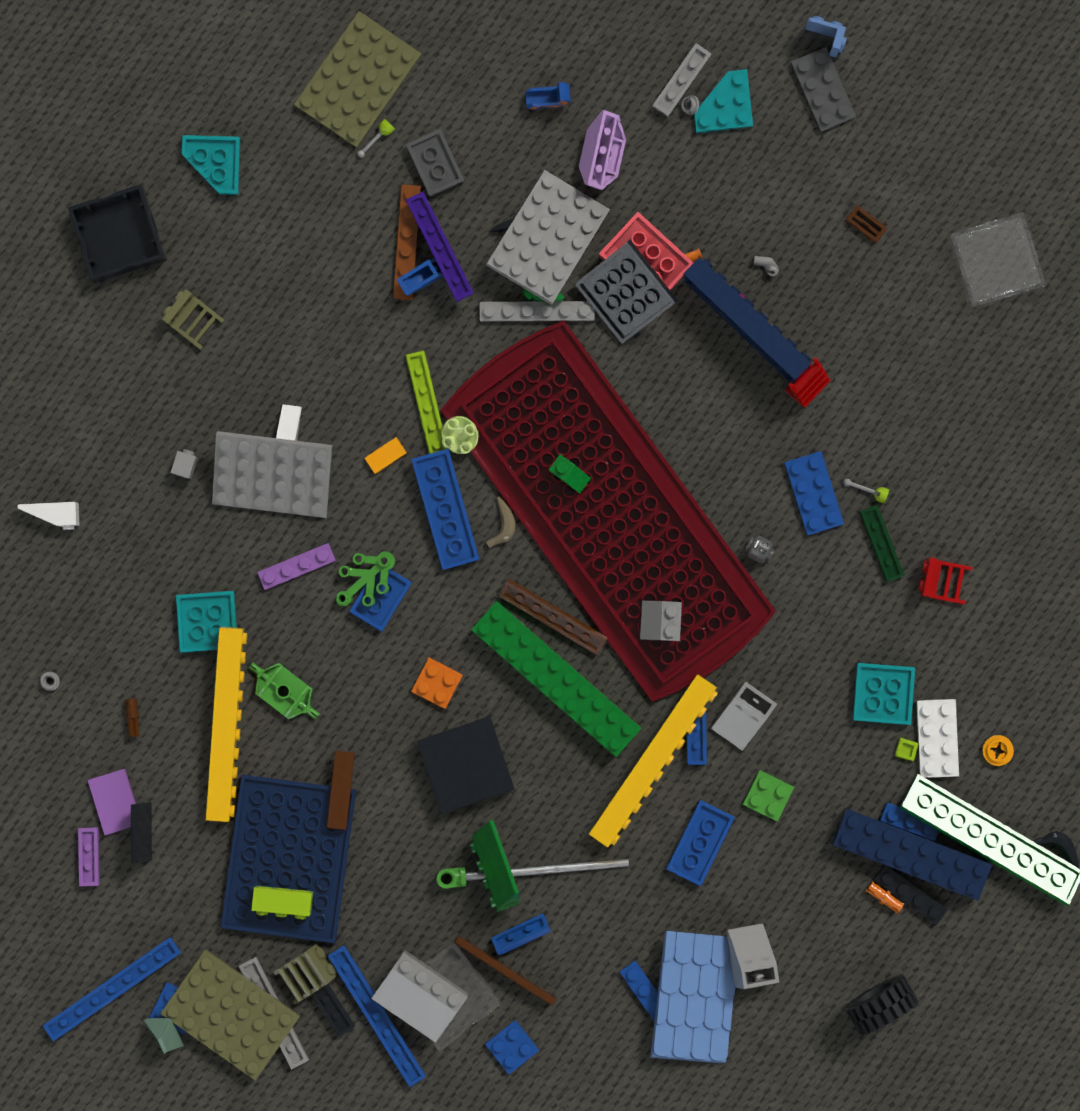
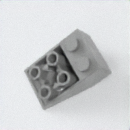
[711,681,777,751]
[727,924,779,989]

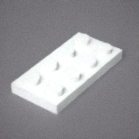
[916,699,959,778]

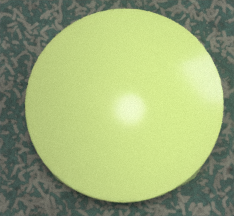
[442,416,478,454]

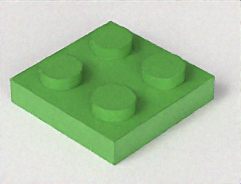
[743,770,794,822]

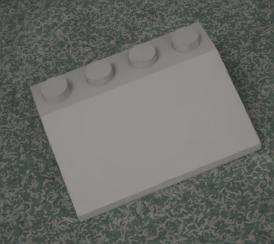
[371,950,468,1043]

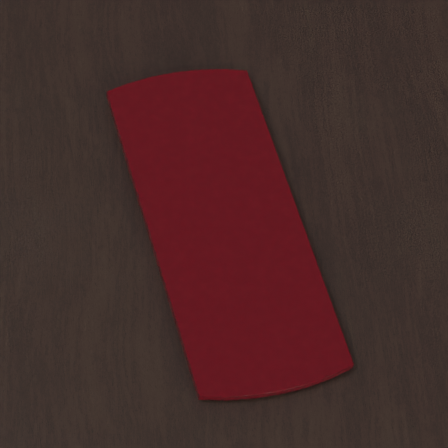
[441,321,776,702]

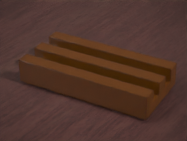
[845,205,887,244]

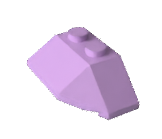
[579,110,626,190]

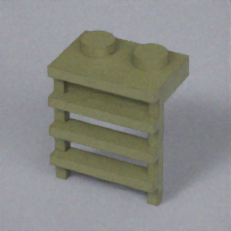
[162,289,225,350]
[273,943,338,1005]

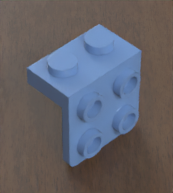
[805,16,847,58]

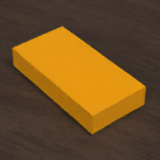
[365,437,407,474]

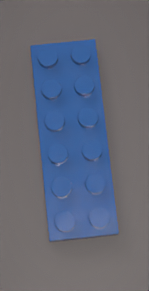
[411,449,480,570]

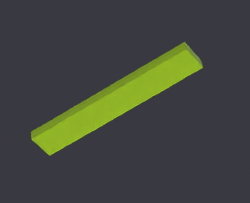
[406,351,448,454]

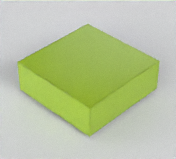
[895,738,919,762]

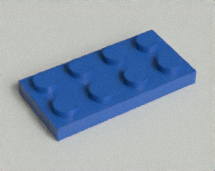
[784,451,844,535]
[666,800,735,886]

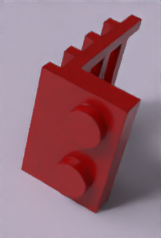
[785,358,831,408]
[918,557,973,605]

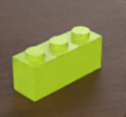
[251,886,313,919]

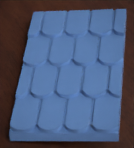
[650,931,735,1063]

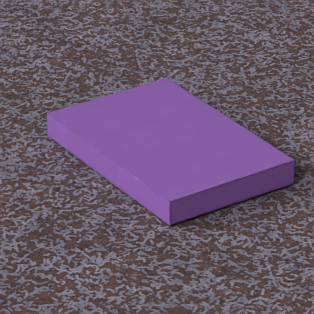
[88,769,136,835]

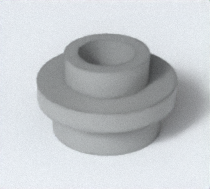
[681,95,699,115]
[40,672,60,691]

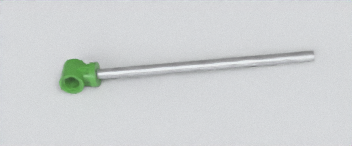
[437,859,629,889]

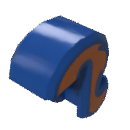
[525,82,571,110]

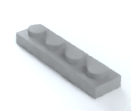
[652,43,711,117]

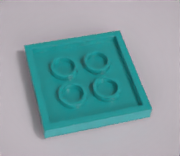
[176,591,237,652]
[853,663,915,725]

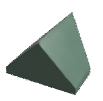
[144,1018,184,1053]

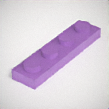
[257,543,336,590]

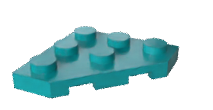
[694,69,753,133]
[182,135,241,195]

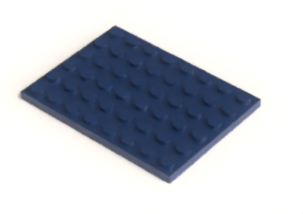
[221,774,357,943]

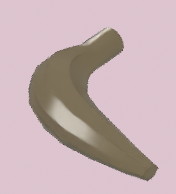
[486,496,515,548]

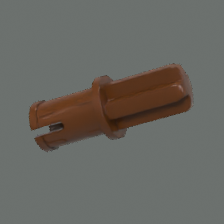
[125,698,140,737]

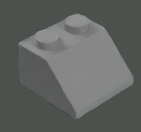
[640,601,682,641]

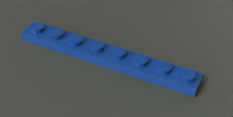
[42,937,182,1041]
[328,945,426,1087]

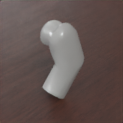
[753,256,779,277]

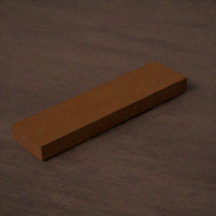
[327,750,355,830]

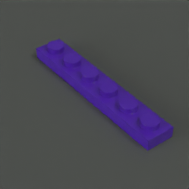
[406,192,474,303]

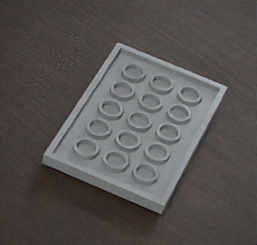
[486,170,610,305]
[212,431,333,518]

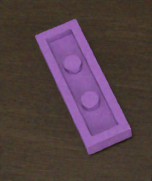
[78,827,100,886]

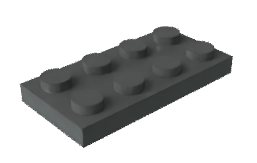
[791,47,856,133]

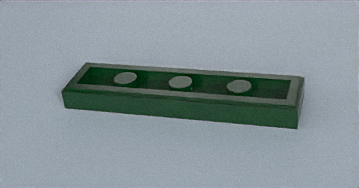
[859,505,905,583]

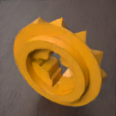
[983,735,1014,766]

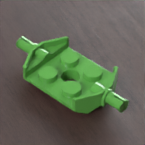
[248,662,320,720]

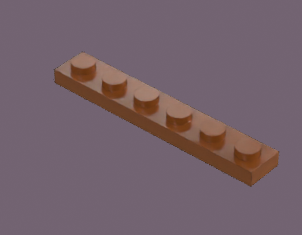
[393,185,421,300]

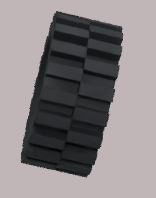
[845,975,919,1035]

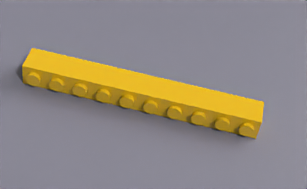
[206,627,247,822]
[589,674,718,847]

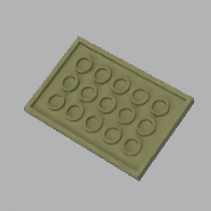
[294,11,422,148]
[160,949,301,1080]

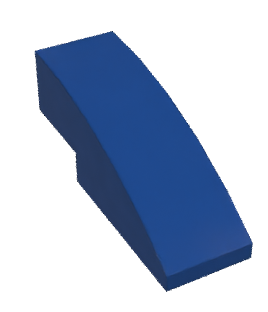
[397,258,443,296]

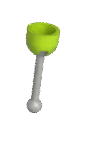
[357,118,395,158]
[843,479,890,504]

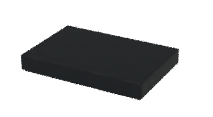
[131,802,152,863]

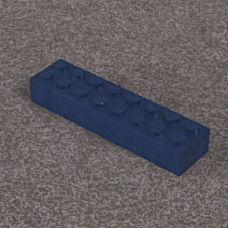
[683,257,811,384]
[831,808,992,901]

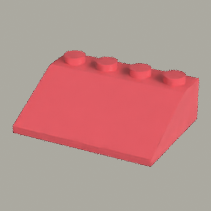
[598,212,693,291]

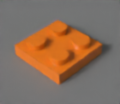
[411,658,463,709]

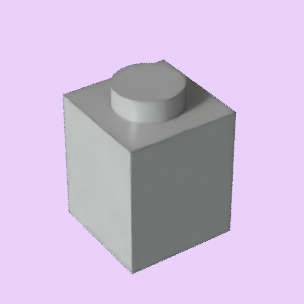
[171,449,198,479]

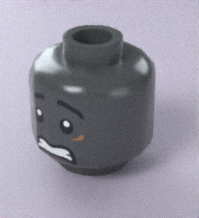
[745,535,775,563]

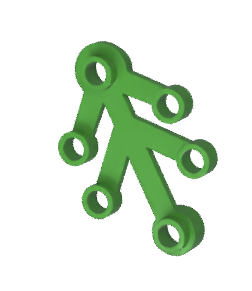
[336,552,395,607]

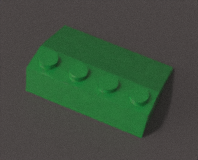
[470,820,519,912]

